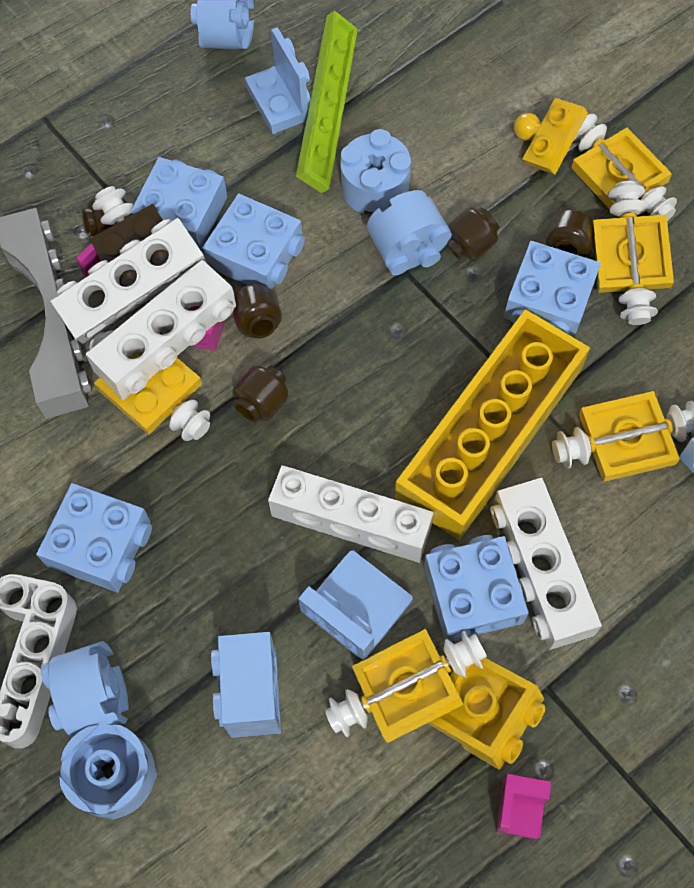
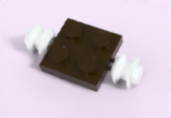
[89,186,169,302]

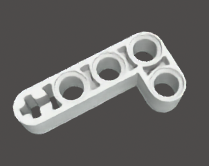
[0,574,77,748]

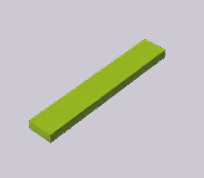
[296,10,358,193]

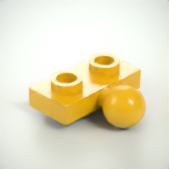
[514,98,588,175]

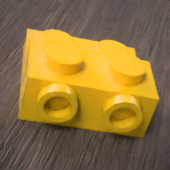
[427,658,545,770]

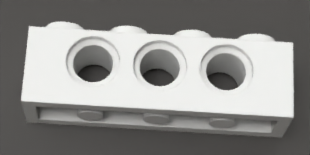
[50,218,207,343]
[86,260,236,400]
[268,465,434,563]
[490,478,602,650]

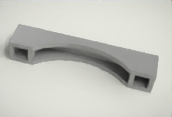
[0,208,92,419]

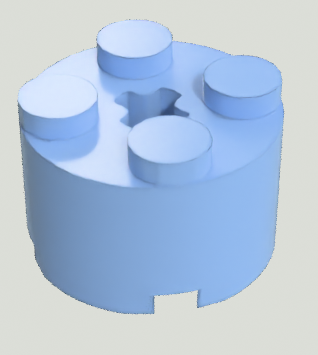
[190,0,254,50]
[341,129,411,214]
[367,190,452,275]
[41,641,129,738]
[59,724,157,820]

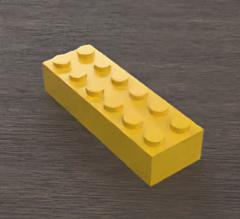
[395,309,590,541]

